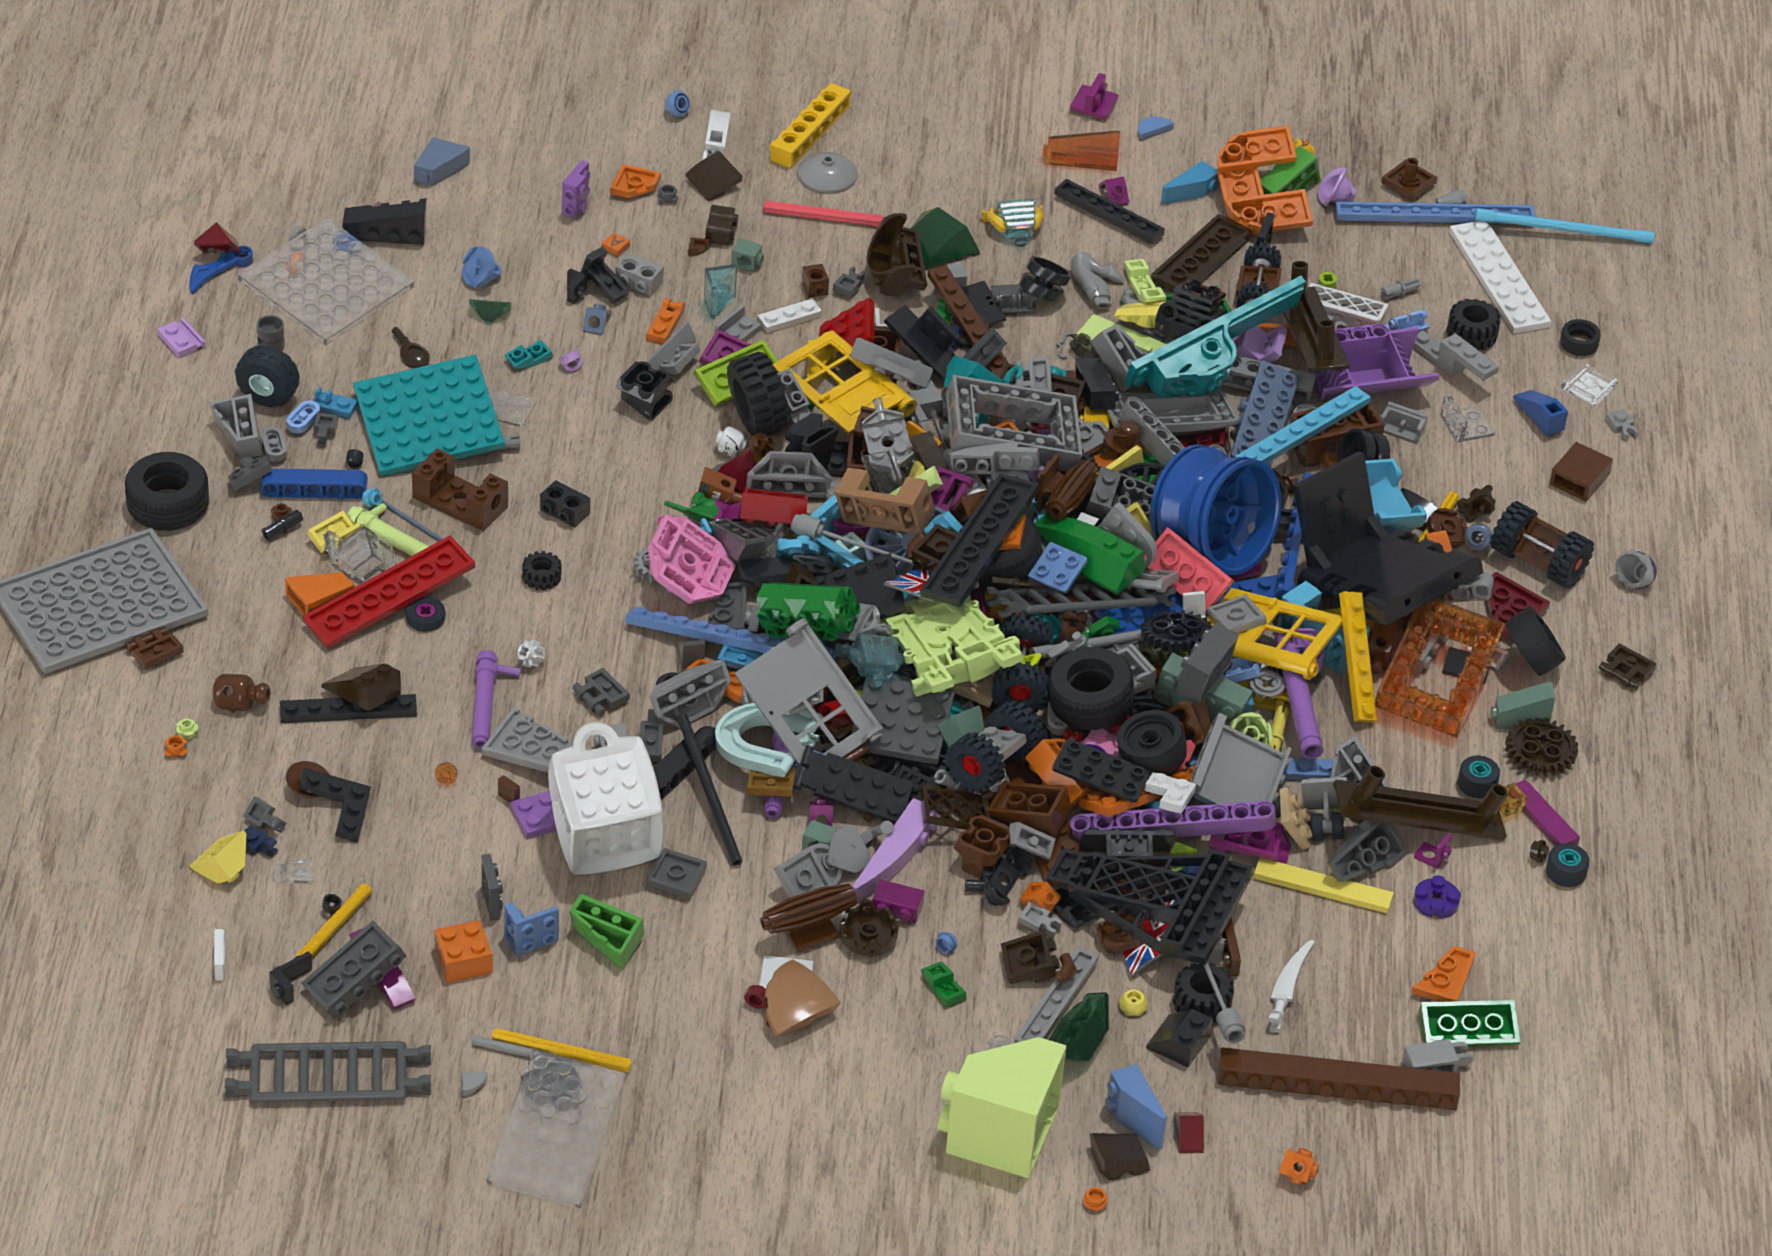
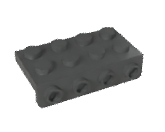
[301,920,407,1019]

